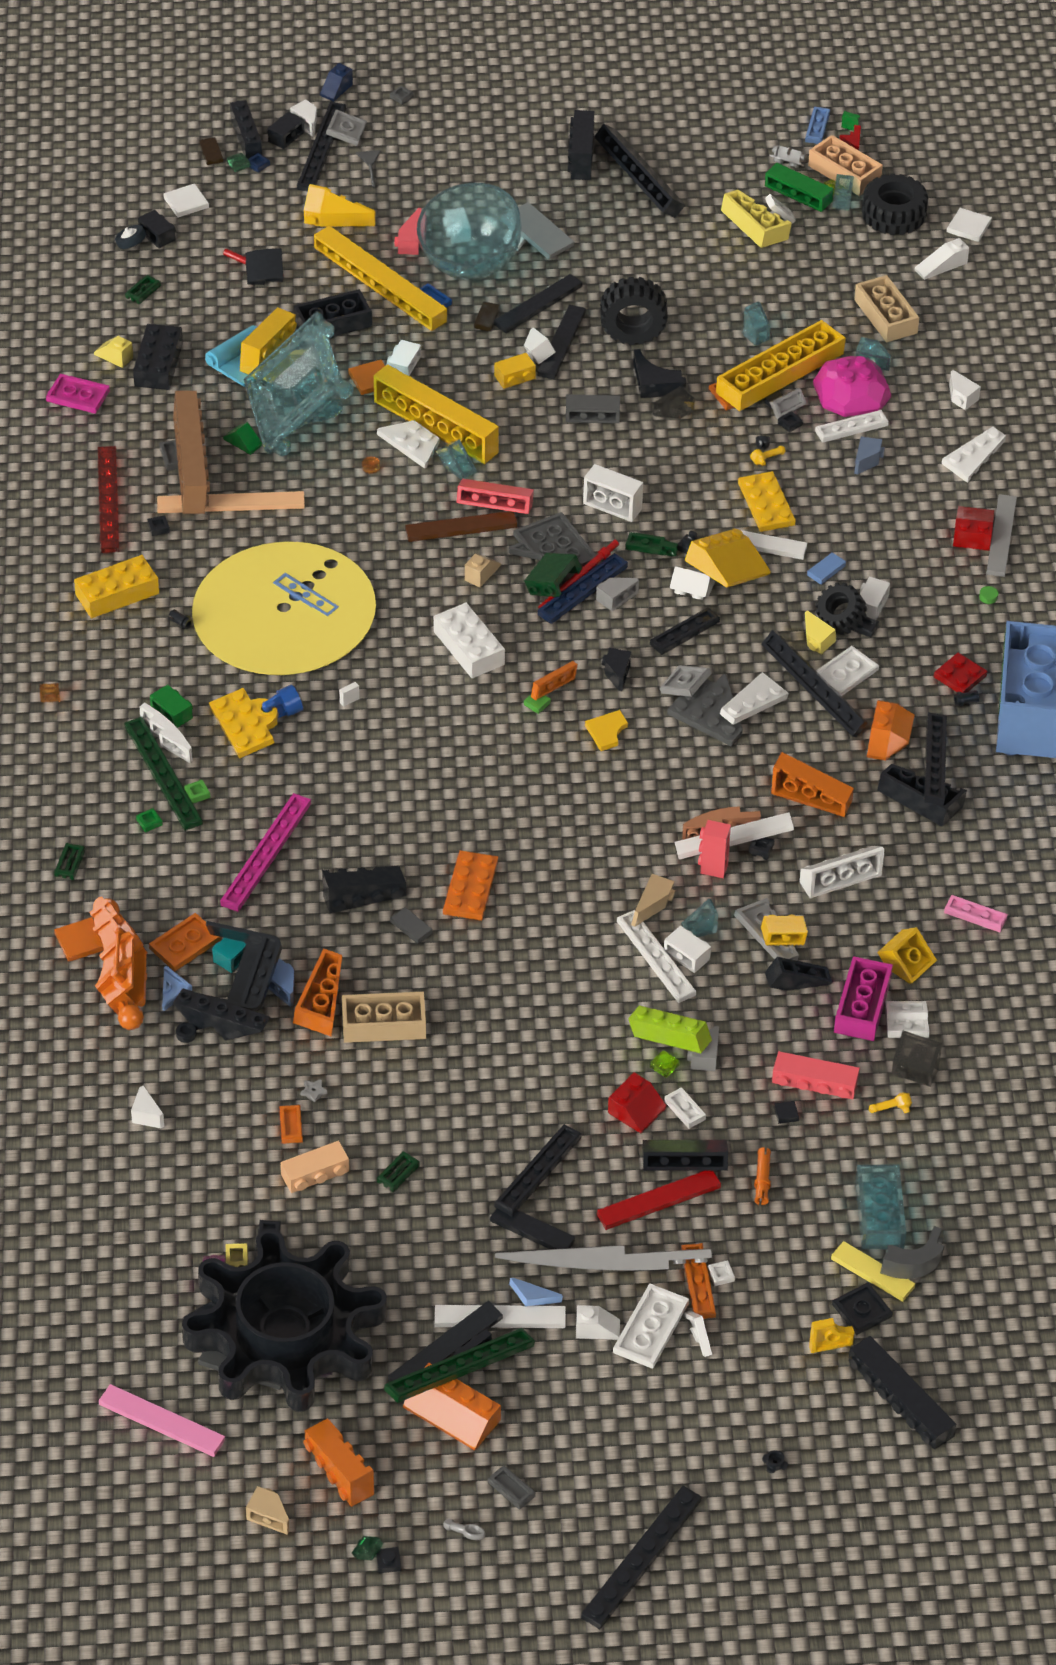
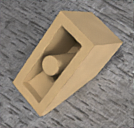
[465,554,501,588]
[246,1486,290,1535]

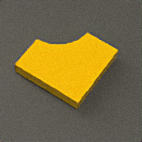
[585,710,628,751]
[809,1318,855,1353]

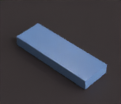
[805,107,830,144]

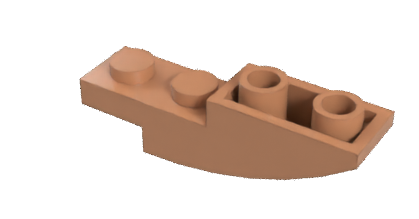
[682,806,761,840]

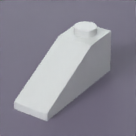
[915,238,969,280]

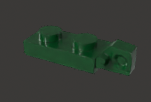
[625,532,678,556]

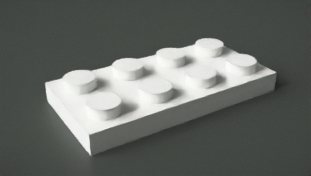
[613,1283,689,1369]

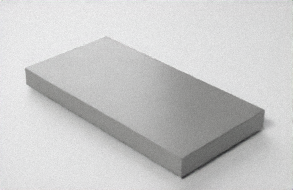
[502,202,574,259]

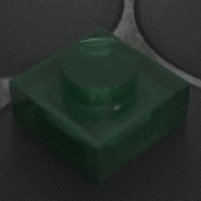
[227,152,250,172]
[352,1536,384,1561]

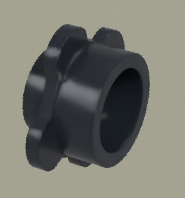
[762,1450,788,1473]

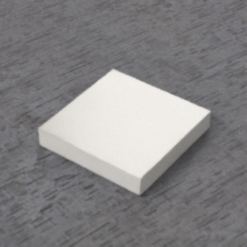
[163,184,209,218]
[947,208,992,242]

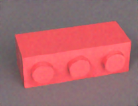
[698,820,731,879]

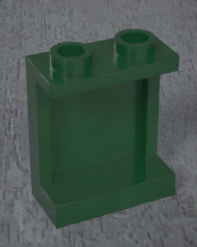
[524,553,582,597]

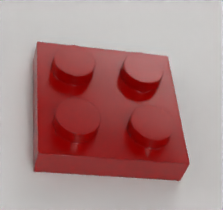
[934,652,988,693]

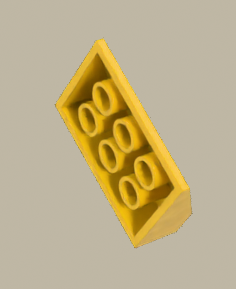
[685,529,771,588]

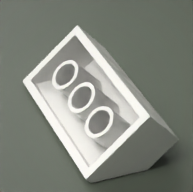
[800,846,884,898]

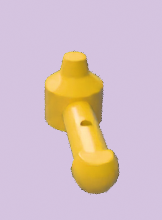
[750,446,786,466]
[869,1092,912,1113]

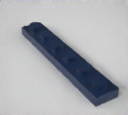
[538,553,628,624]

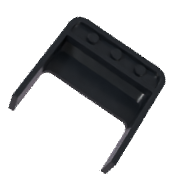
[203,921,282,1012]

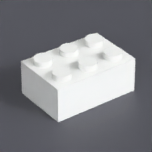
[583,464,643,522]

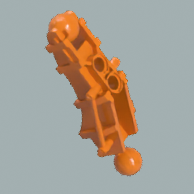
[89,896,148,1030]

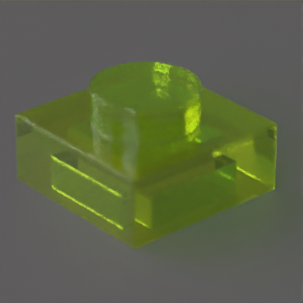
[650,1050,679,1078]

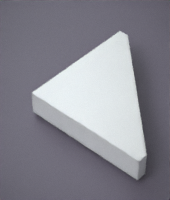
[683,1311,712,1357]

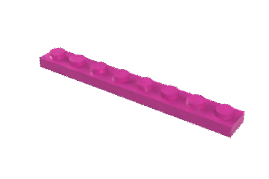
[220,793,311,912]

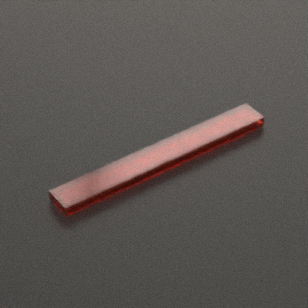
[98,446,120,553]

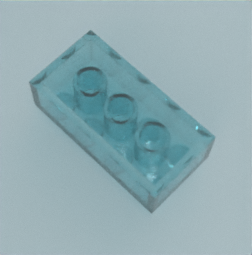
[855,1164,906,1249]

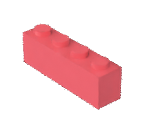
[457,478,534,514]
[772,1051,860,1099]

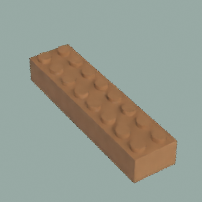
[173,391,210,514]

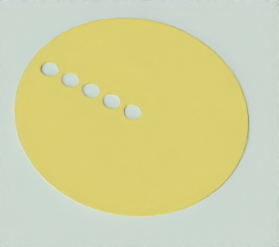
[192,542,376,675]

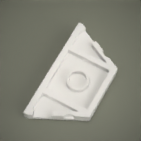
[377,420,439,469]

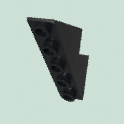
[173,988,271,1041]

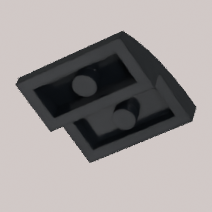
[245,248,284,285]

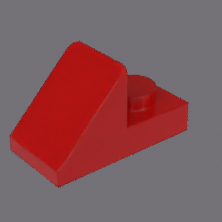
[840,125,861,150]

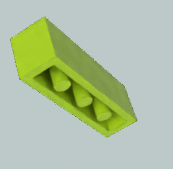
[628,1005,712,1053]

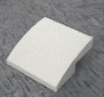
[885,1001,929,1038]

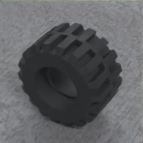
[815,583,867,635]

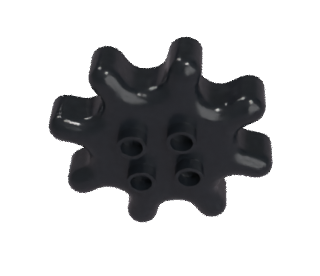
[182,1229,387,1412]

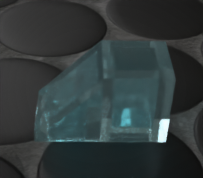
[743,301,770,346]

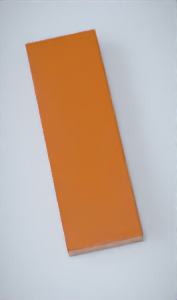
[531,661,578,700]

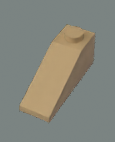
[631,874,676,927]

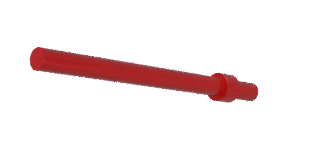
[538,539,619,608]

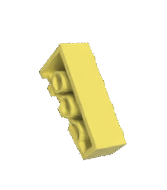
[721,190,792,248]

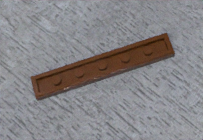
[405,511,517,542]

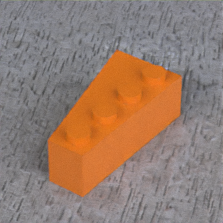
[771,752,854,817]
[303,1418,374,1507]

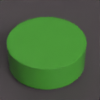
[979,586,998,604]

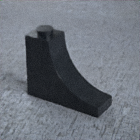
[633,349,686,398]

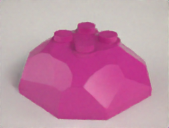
[813,356,891,417]

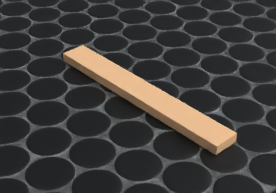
[157,491,305,513]

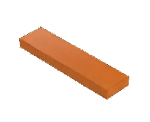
[681,1243,716,1319]

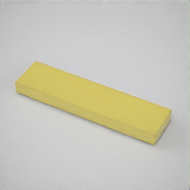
[831,1241,915,1302]

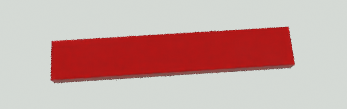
[597,1171,721,1230]

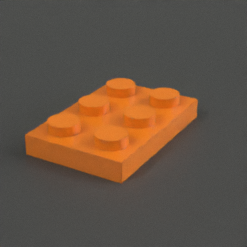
[149,913,222,972]

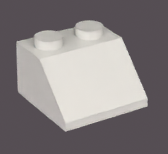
[670,566,716,600]

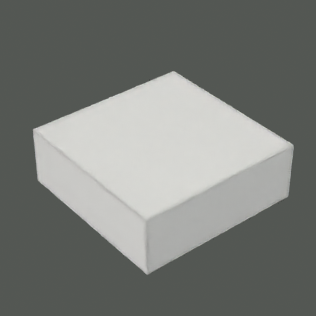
[339,682,359,707]
[707,1260,735,1286]

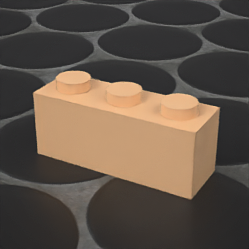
[280,1140,349,1193]

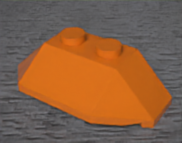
[867,700,915,761]

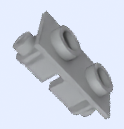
[769,145,806,168]

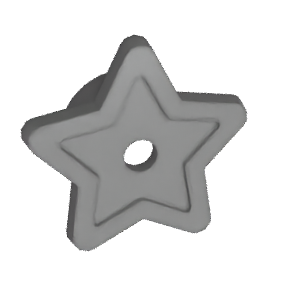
[300,1079,328,1102]

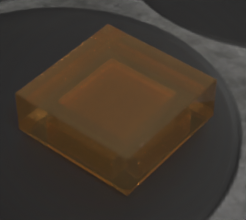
[39,683,60,702]

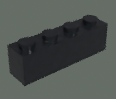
[230,100,262,160]
[642,1140,728,1171]

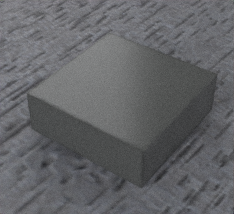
[390,86,413,105]

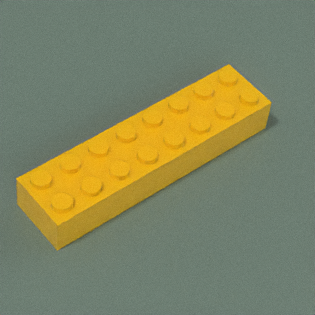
[716,320,846,411]
[374,364,499,464]

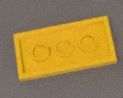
[738,471,796,532]

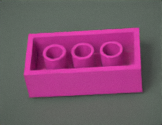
[834,956,893,1041]

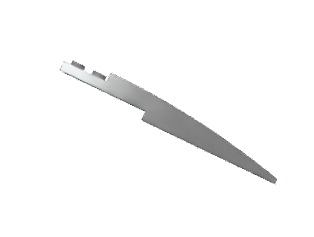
[495,1245,712,1270]

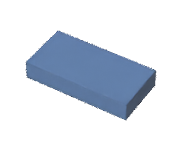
[807,553,846,584]

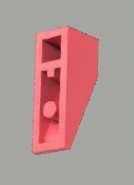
[395,208,422,255]

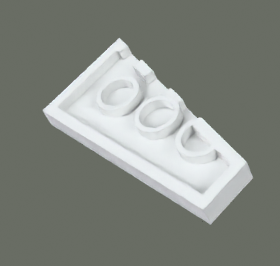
[942,427,1006,483]
[720,672,789,725]

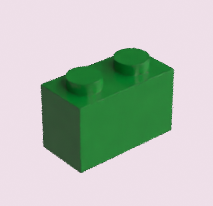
[150,684,193,728]

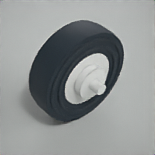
[115,225,146,249]

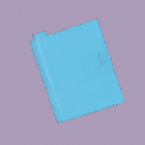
[205,325,288,387]

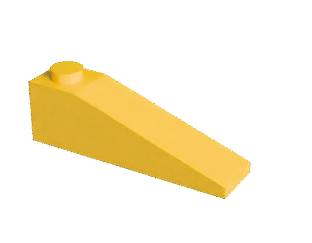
[304,184,376,227]

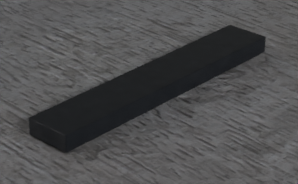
[494,274,582,333]
[537,304,586,380]
[494,1124,582,1217]
[388,1300,503,1382]

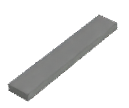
[986,494,1017,577]

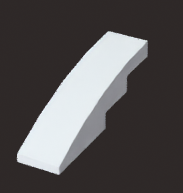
[140,702,192,763]

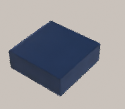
[246,153,270,173]

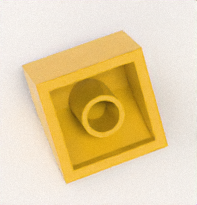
[877,927,937,984]

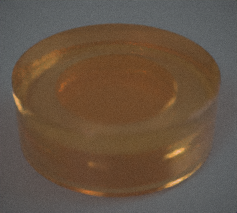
[362,457,380,474]

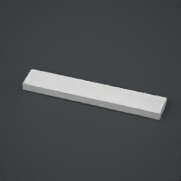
[674,812,794,859]
[617,910,696,1003]
[435,1305,565,1328]

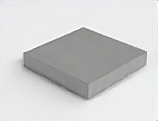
[326,110,367,146]
[659,665,712,697]

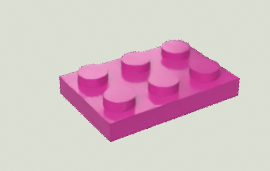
[46,374,110,414]

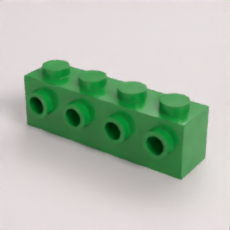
[765,163,834,212]

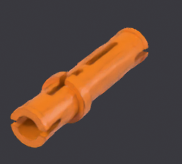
[754,1147,771,1205]

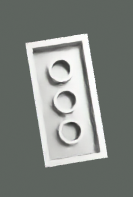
[434,603,505,679]

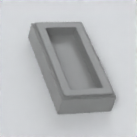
[769,387,807,419]

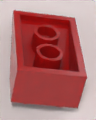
[953,506,994,551]

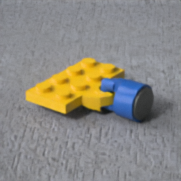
[209,684,304,759]

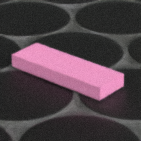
[944,895,1008,932]

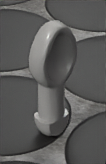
[443,1519,486,1540]

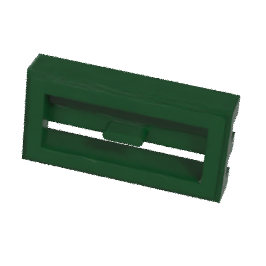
[125,275,161,304]
[54,843,85,880]
[377,1151,420,1192]

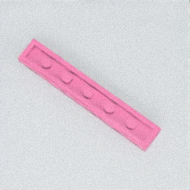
[99,1384,225,1457]

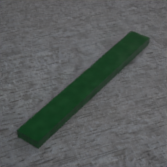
[124,717,203,831]
[384,1328,535,1403]

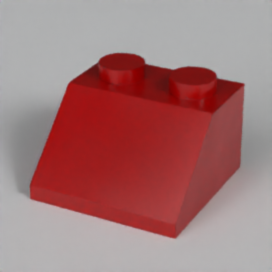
[608,1072,666,1134]

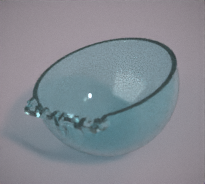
[417,183,522,280]

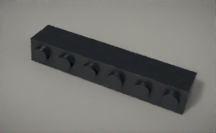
[849,1336,957,1450]

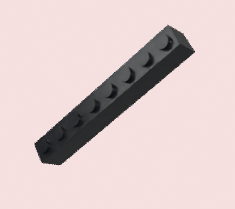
[594,123,685,219]

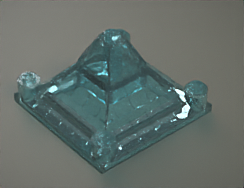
[243,312,354,457]

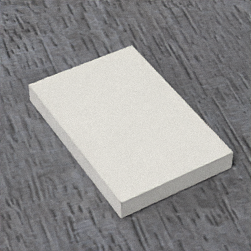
[816,646,879,696]

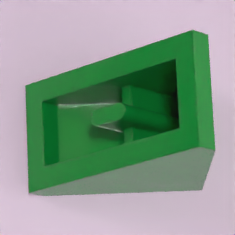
[223,422,262,455]

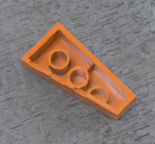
[293,948,342,1036]

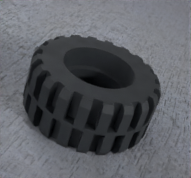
[862,174,928,235]
[600,277,668,345]

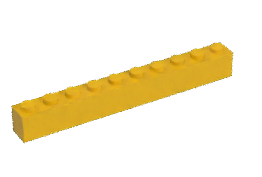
[314,226,447,331]

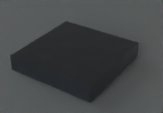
[832,1282,893,1335]

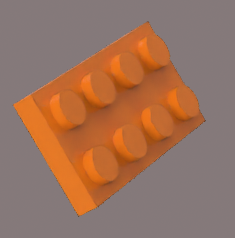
[443,850,498,920]

